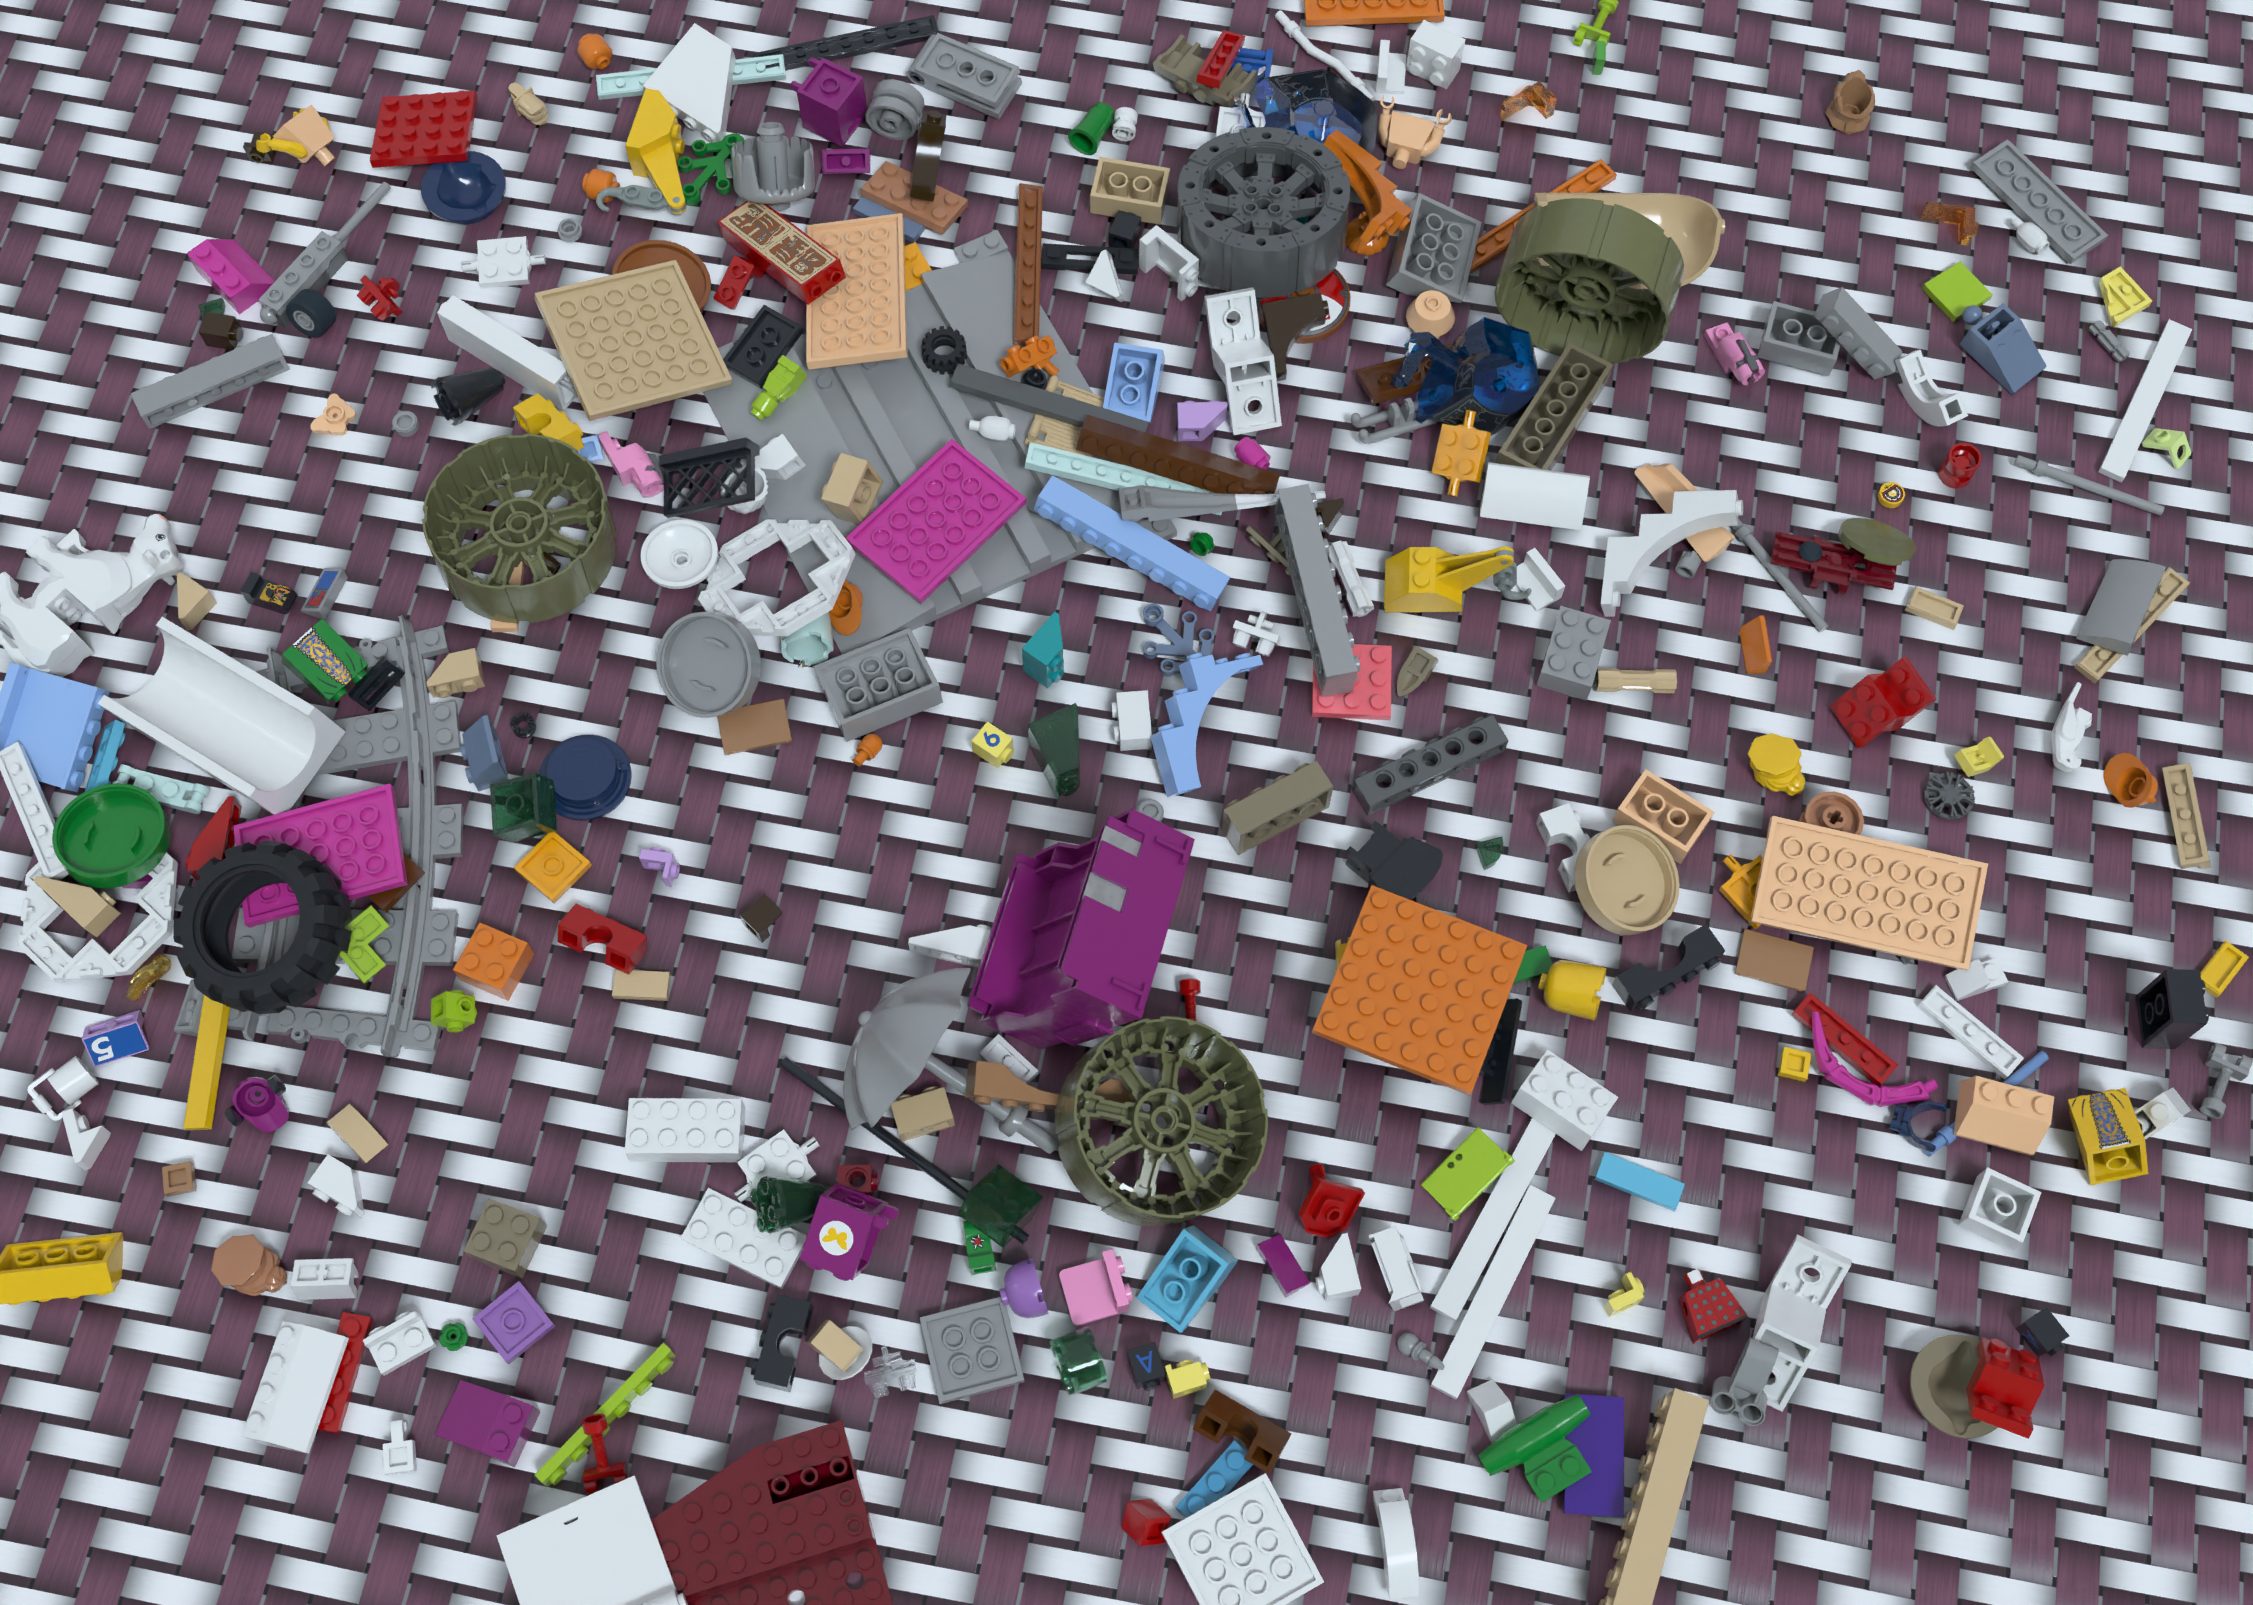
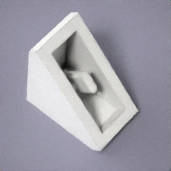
[1086,250,1125,302]
[1466,1379,1517,1443]

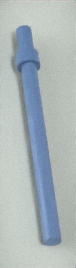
[1922,1051,2049,1157]

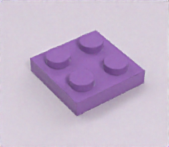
[472,1281,555,1364]

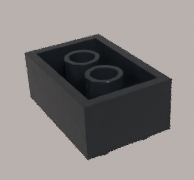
[2136,969,2209,1049]

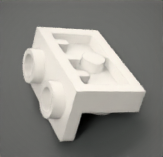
[363,1311,437,1376]

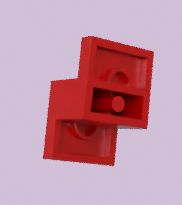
[1830,657,1936,748]
[1966,1337,2045,1439]

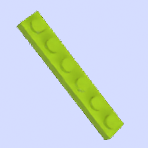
[535,1343,676,1487]

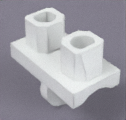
[1233,611,1281,657]

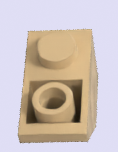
[426,648,485,698]

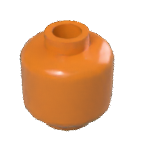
[577,33,613,70]
[582,168,620,203]

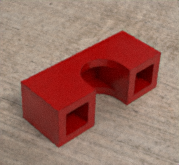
[557,904,647,975]

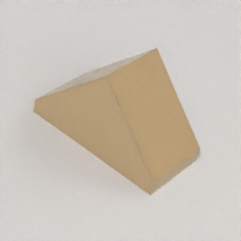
[177,573,217,630]
[806,1320,863,1372]

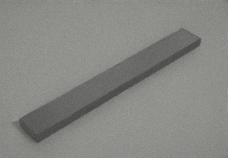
[950,364,1149,432]

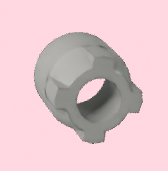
[1675,551,1702,579]

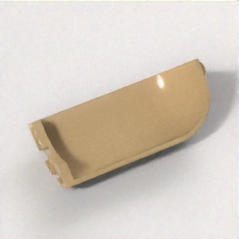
[1534,193,1725,289]

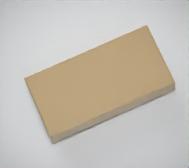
[1905,586,1964,630]
[612,970,671,1001]

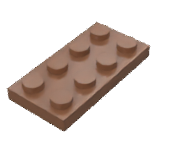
[861,161,968,235]

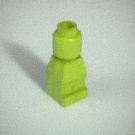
[750,355,808,421]

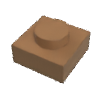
[162,1161,196,1197]

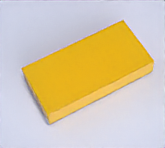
[2200,940,2249,998]

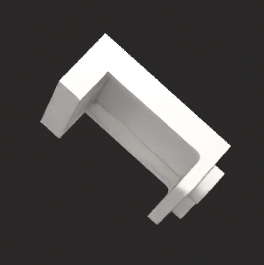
[1139,225,1199,301]

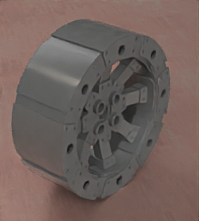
[1177,127,1350,298]

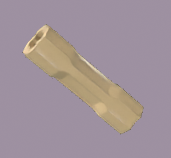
[1595,668,1677,693]

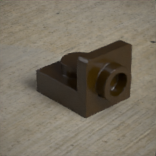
[243,132,277,163]

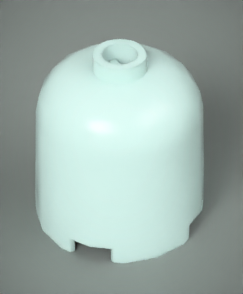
[781,601,834,665]

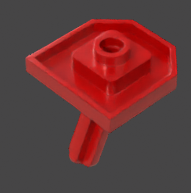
[1298,1163,1365,1238]

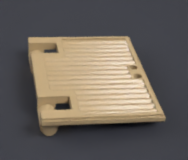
[1024,375,1104,457]

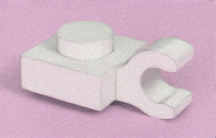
[383,1420,417,1475]

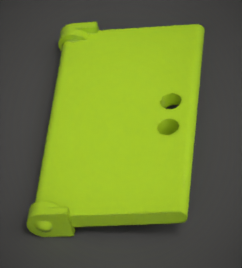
[1420,1127,1515,1221]

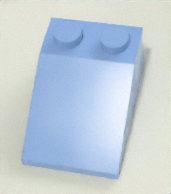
[1103,343,1165,423]

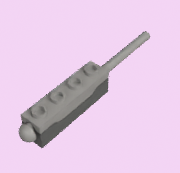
[259,182,391,327]

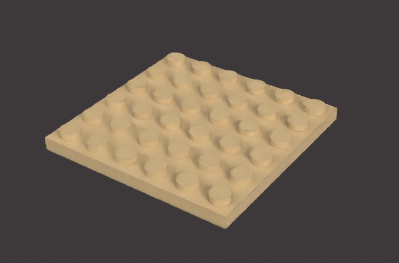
[534,260,732,421]

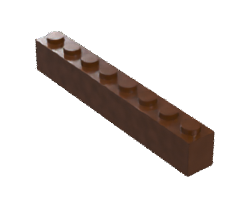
[1076,415,1280,509]

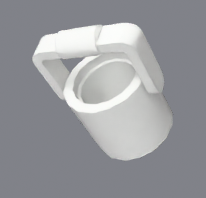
[28,1056,99,1121]

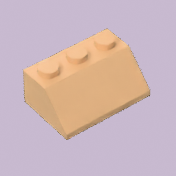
[1953,1076,2054,1156]

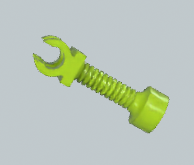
[1573,0,1619,46]

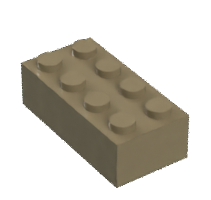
[1222,761,1333,855]

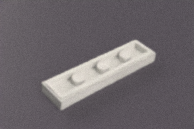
[1917,985,2024,1080]

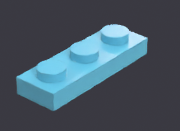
[85,720,125,792]

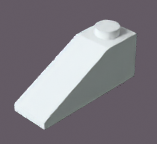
[908,925,991,968]

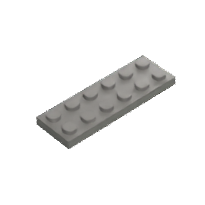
[1970,139,2108,264]

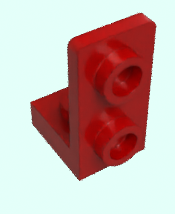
[714,255,765,310]

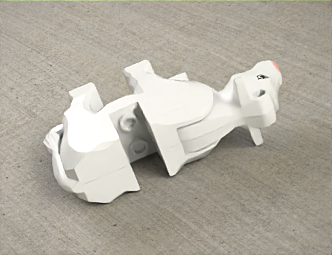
[0,514,183,677]

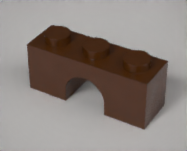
[1193,1389,1291,1474]

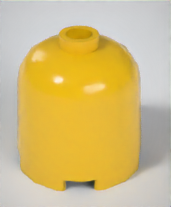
[1539,960,1607,1021]

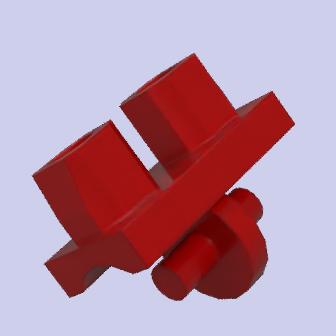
[357,275,403,321]

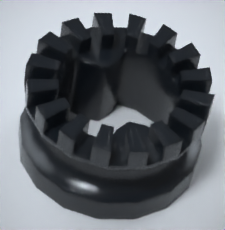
[510,712,536,739]

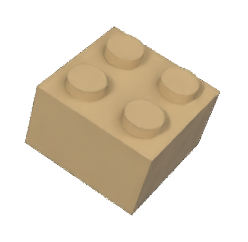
[821,453,883,525]

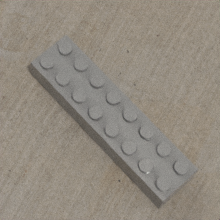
[1275,484,1360,697]

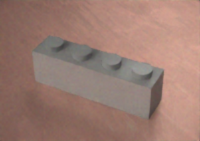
[1814,287,1902,380]

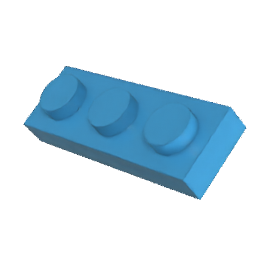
[1175,1440,1253,1518]

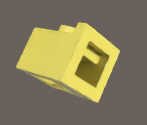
[1164,1360,1210,1399]

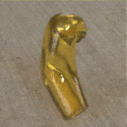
[125,955,171,1001]

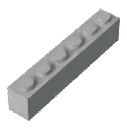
[130,334,290,429]

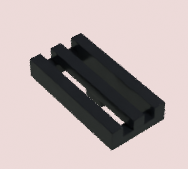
[348,656,405,711]

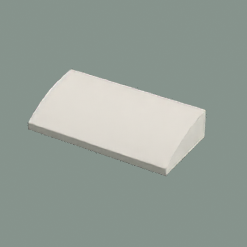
[1480,462,1590,530]

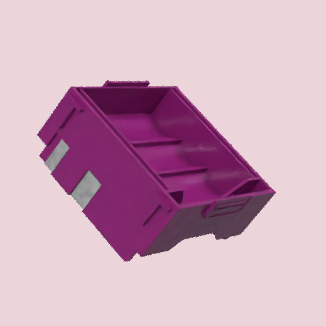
[967,808,1195,1049]

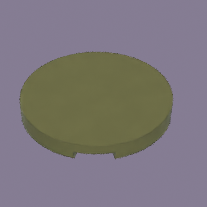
[1838,518,1916,565]

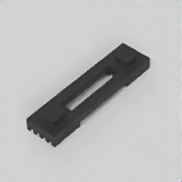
[1041,243,1139,275]

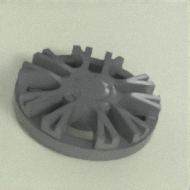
[1923,772,1975,820]

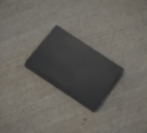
[723,305,805,389]

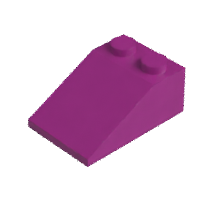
[434,1380,540,1468]

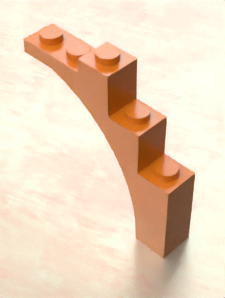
[1323,130,1413,244]

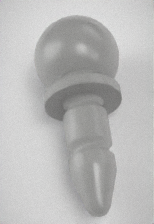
[1397,1333,1445,1370]

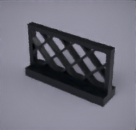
[659,437,760,518]

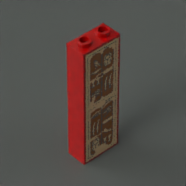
[717,201,846,305]

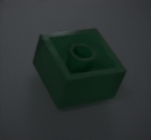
[490,773,557,843]
[958,1164,1043,1248]

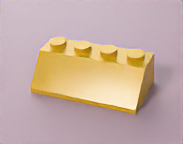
[0,1232,123,1305]

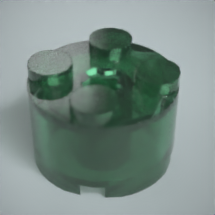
[1049,1326,1107,1396]

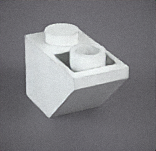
[742,434,806,480]
[2134,1087,2191,1140]
[308,1154,364,1218]

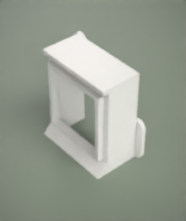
[1369,1226,1424,1312]

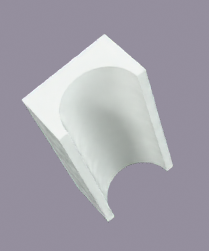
[98,617,345,815]

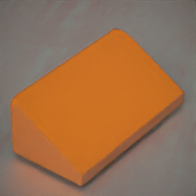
[1739,615,1772,674]

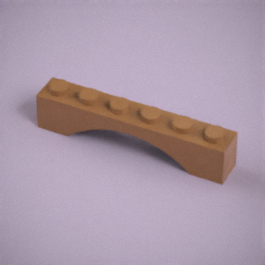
[965,1060,1131,1122]

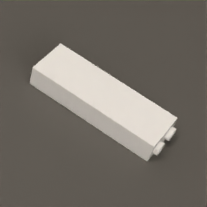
[437,295,578,411]

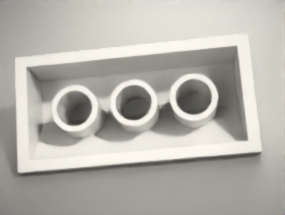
[241,1321,349,1454]

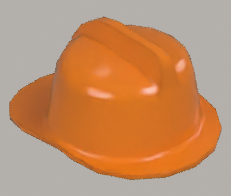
[829,579,863,635]
[2104,753,2158,808]

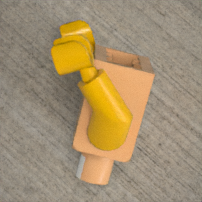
[256,105,335,167]

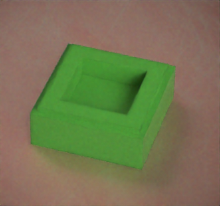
[1592,41,1606,75]

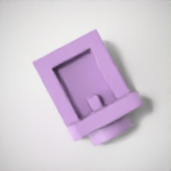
[639,847,680,887]

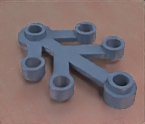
[1143,604,1215,677]

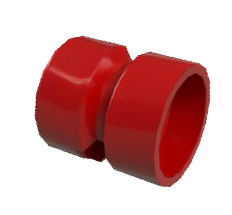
[1938,443,1982,489]

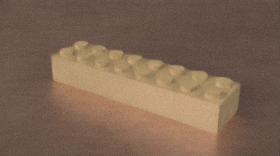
[1599,1388,1709,1605]

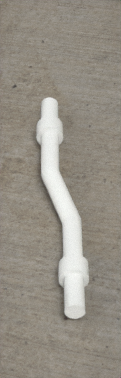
[1275,10,1375,102]

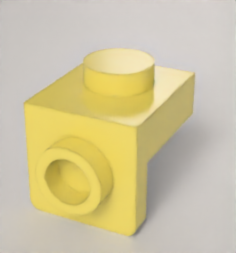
[1954,737,2004,777]

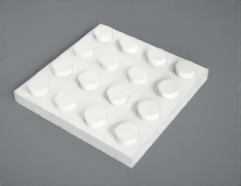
[1161,1473,1324,1605]

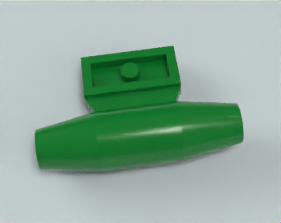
[1478,1394,1592,1503]

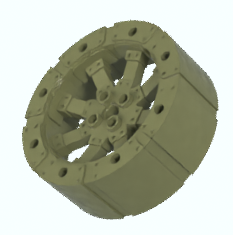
[1494,198,1684,364]
[422,434,617,624]
[1055,1016,1268,1227]

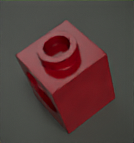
[837,1164,879,1197]

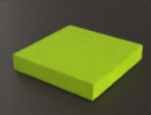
[1922,261,1993,322]

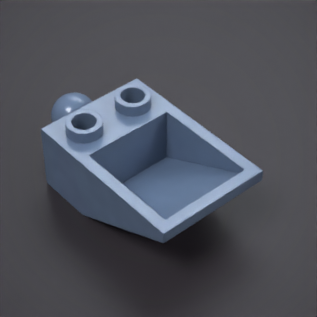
[1959,303,2047,395]

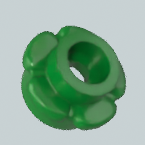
[1190,532,1214,556]
[439,1322,468,1351]

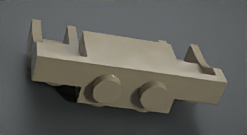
[1153,34,1259,108]

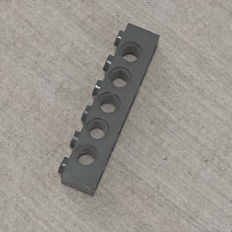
[1352,715,1509,816]

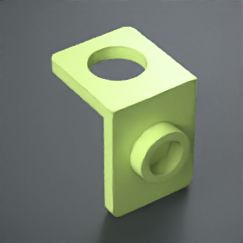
[2142,428,2191,469]

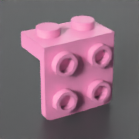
[1059,1249,1133,1326]

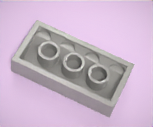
[2076,559,2166,656]

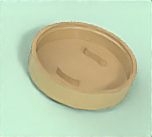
[1574,825,1679,936]

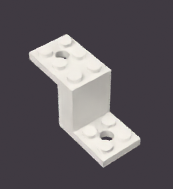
[1204,287,1282,435]
[1731,1235,1852,1412]

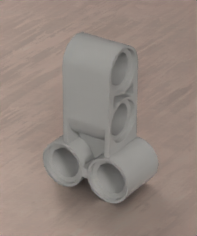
[1710,1337,1779,1426]

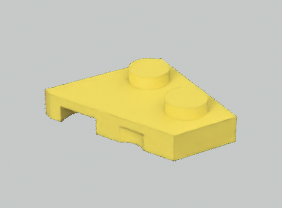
[2099,266,2152,328]

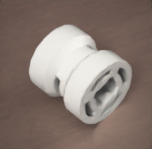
[1112,107,1138,141]

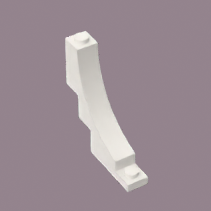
[1601,490,1743,617]

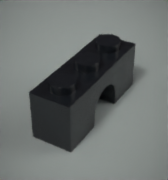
[751,1294,814,1392]

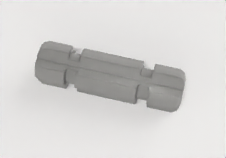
[2089,320,2130,362]

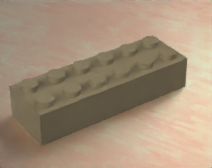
[1496,342,1614,471]

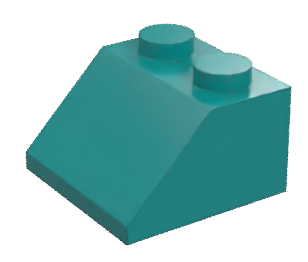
[1022,612,1064,689]

